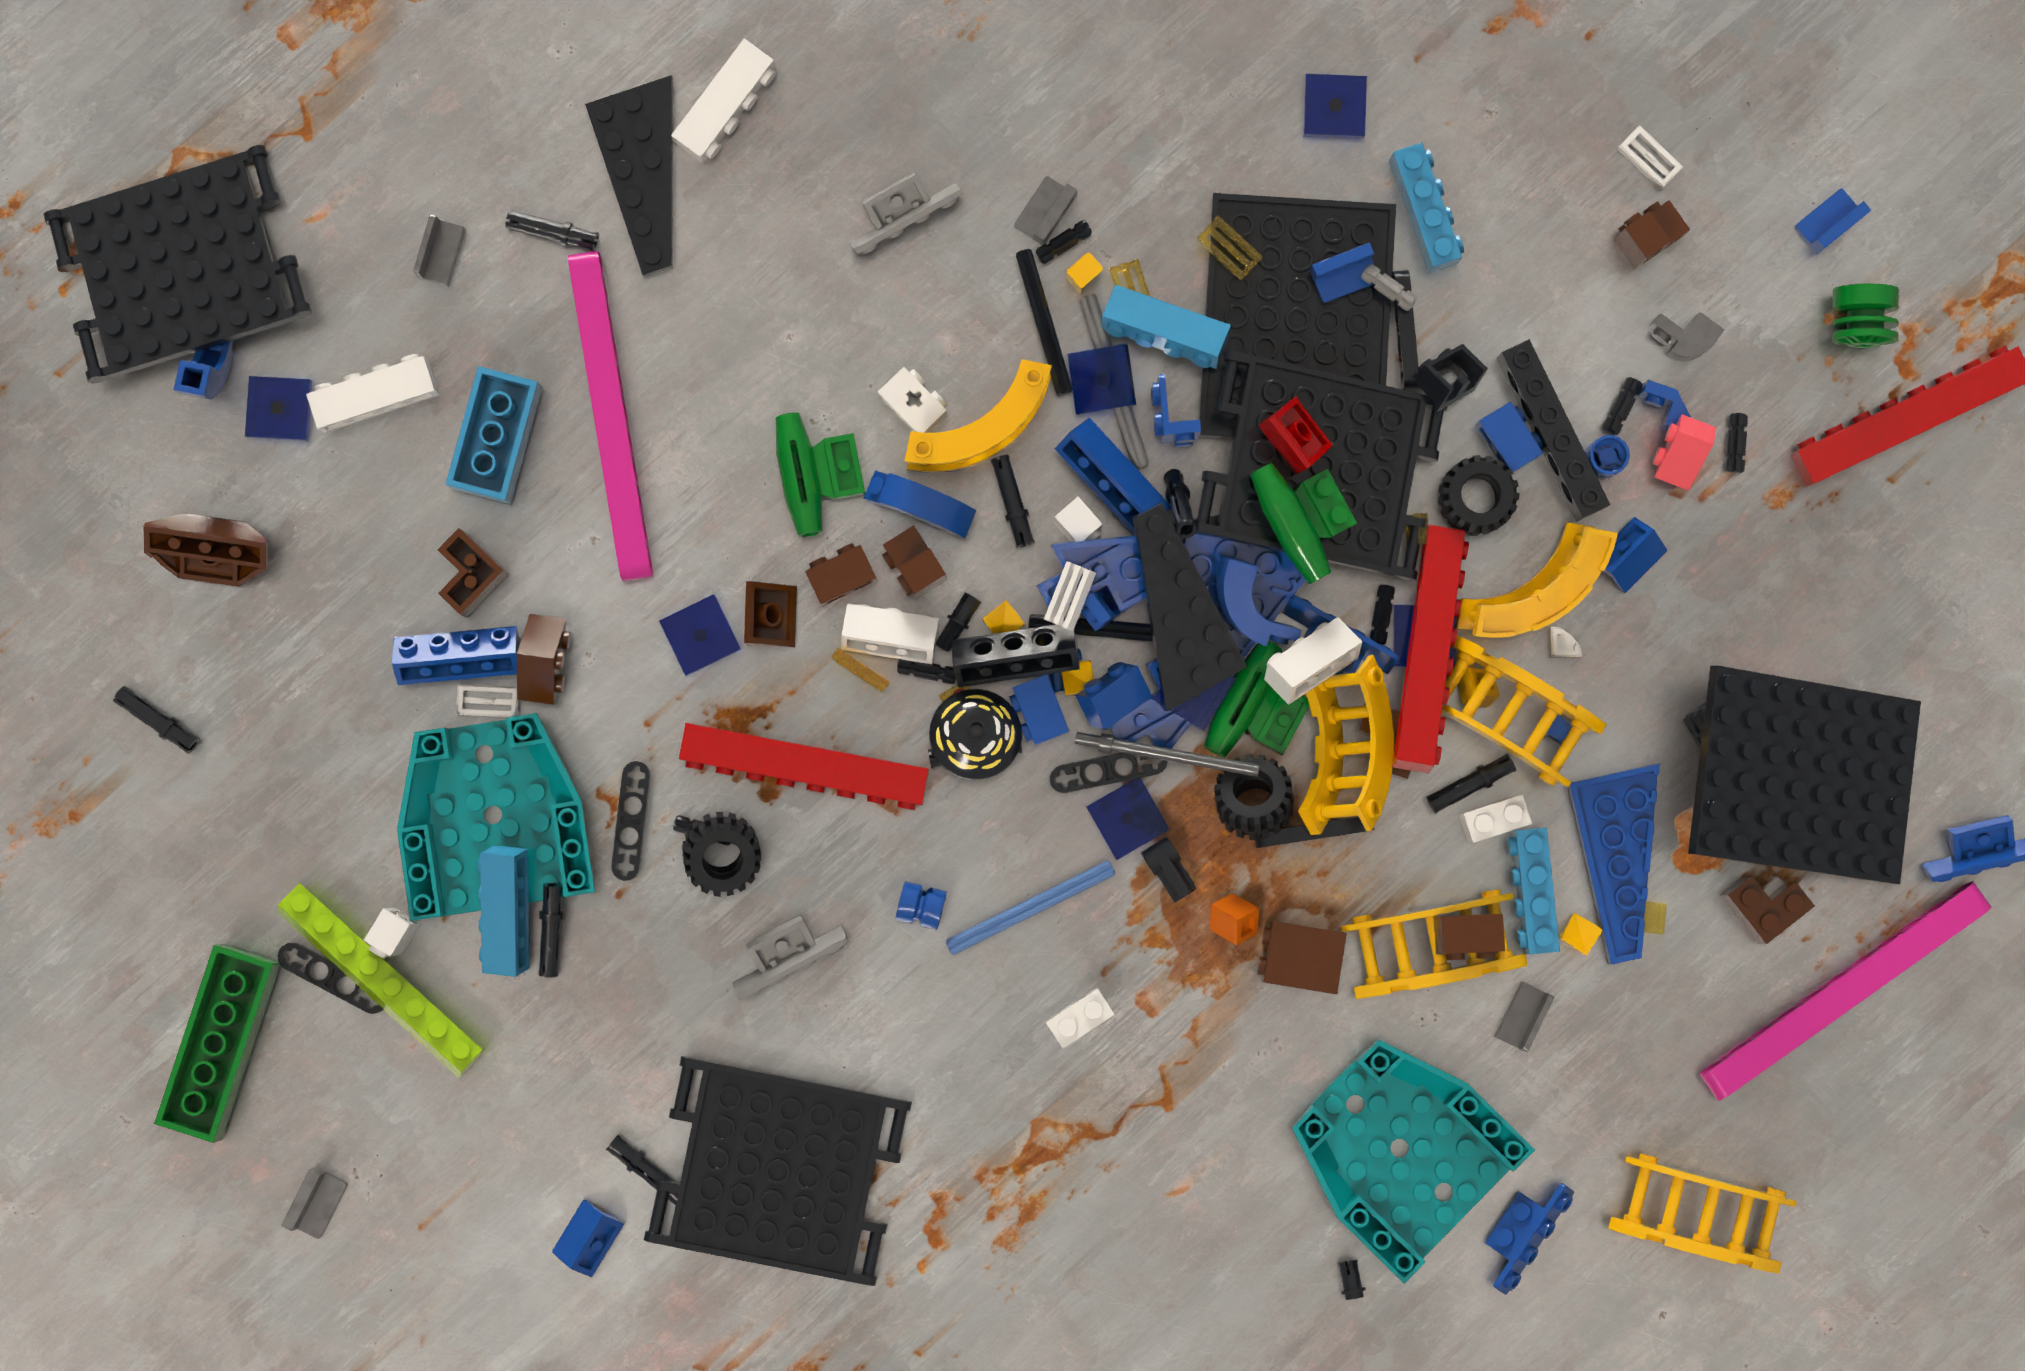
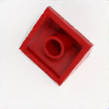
[1258,396,1333,475]

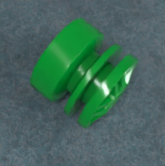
[1832,283,1899,348]

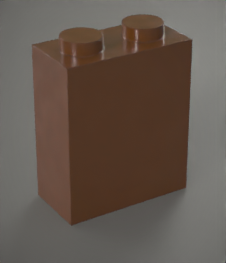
[1257,921,1347,994]

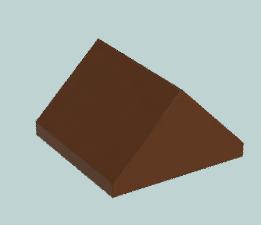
[744,581,797,647]

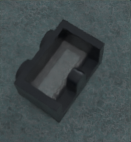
[1415,344,1488,413]

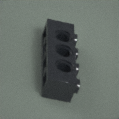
[951,625,1080,687]

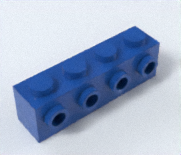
[1054,417,1171,536]
[392,626,521,685]

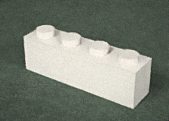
[671,38,776,164]
[306,354,440,433]

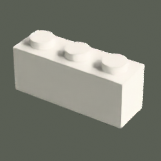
[841,603,939,664]
[1264,617,1362,705]

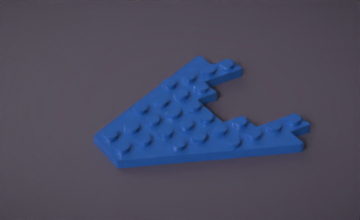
[1036,533,1306,749]

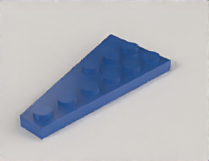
[1569,763,1660,965]

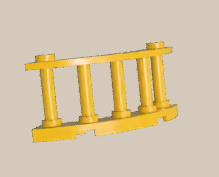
[904,359,1052,473]
[1455,522,1618,638]
[1441,635,1607,787]
[1298,655,1394,835]
[1341,889,1528,999]
[1608,1153,1797,1274]

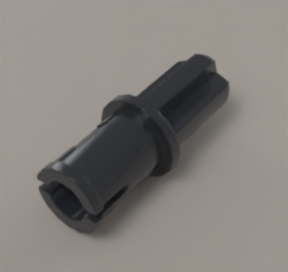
[936,592,981,652]

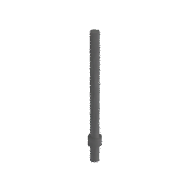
[1075,732,1260,777]

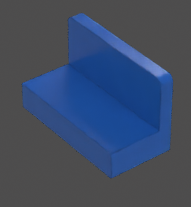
[1795,188,1871,254]
[1310,243,1374,303]
[1604,517,1667,593]
[552,1200,624,1278]

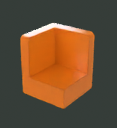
[1210,893,1259,946]

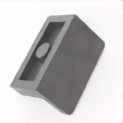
[1014,176,1077,245]
[413,214,465,287]
[1494,981,1555,1052]
[281,1167,348,1239]

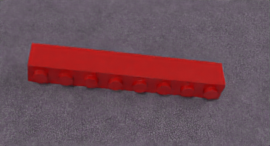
[1791,346,2025,487]
[1392,524,1469,774]
[679,723,929,810]

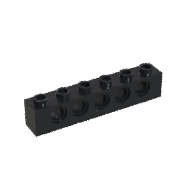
[1497,339,1610,522]

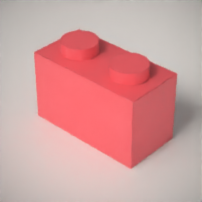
[1653,414,1717,491]

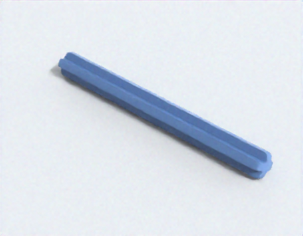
[946,861,1115,955]

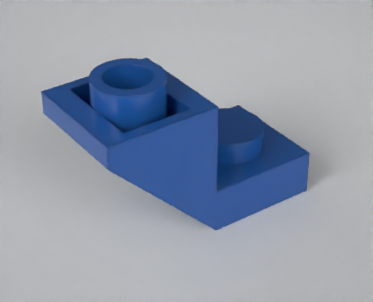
[1638,380,1691,431]

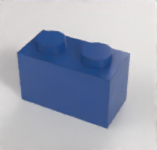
[1475,401,1543,473]
[1075,662,1153,730]
[1009,674,1070,746]

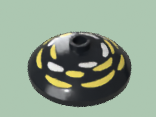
[929,689,1022,780]

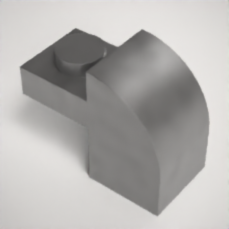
[1648,312,1725,362]

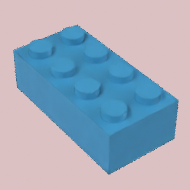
[445,366,543,505]

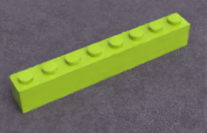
[277,883,483,1079]

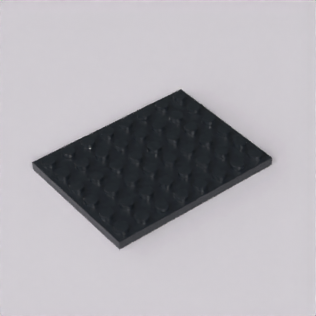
[1199,193,1396,439]
[1688,665,1921,884]

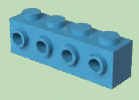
[1389,142,1464,274]
[1102,284,1231,369]
[1507,827,1560,954]
[477,845,530,977]

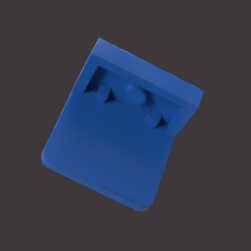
[1151,374,1201,448]

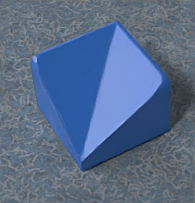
[1546,715,1572,745]

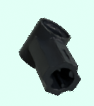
[1141,836,1197,903]

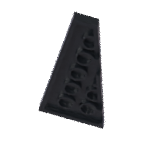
[585,75,673,277]
[1133,502,1247,711]

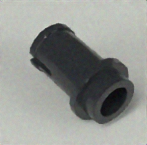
[1338,1259,1366,1300]

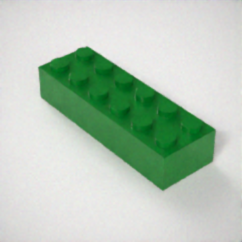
[154,944,280,1143]

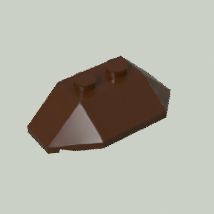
[143,513,268,587]

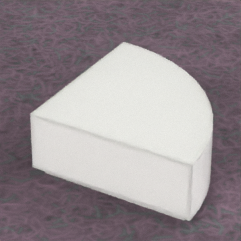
[1549,627,1582,658]

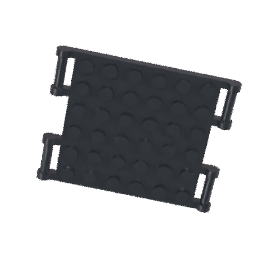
[43,145,312,384]
[1195,350,1448,581]
[643,1056,912,1286]

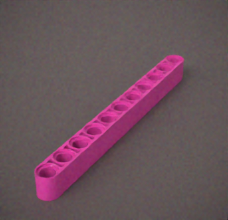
[568,250,653,582]
[1699,881,1992,1101]

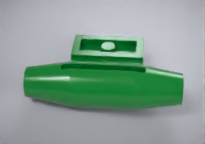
[775,412,865,537]
[1250,463,1357,584]
[1203,641,1309,758]

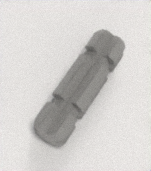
[1361,264,1417,311]

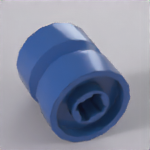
[1584,435,1630,480]
[895,881,947,930]

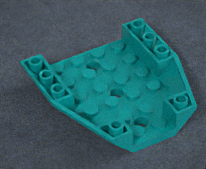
[397,713,595,921]
[1292,1040,1535,1284]

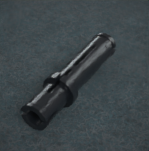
[505,209,599,251]
[990,455,1035,548]
[1164,469,1197,538]
[113,686,200,754]
[1425,754,1517,814]
[538,883,564,978]
[605,1135,678,1205]

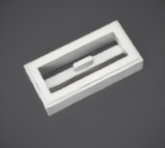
[1617,125,1683,191]
[1044,561,1096,631]
[456,684,520,718]

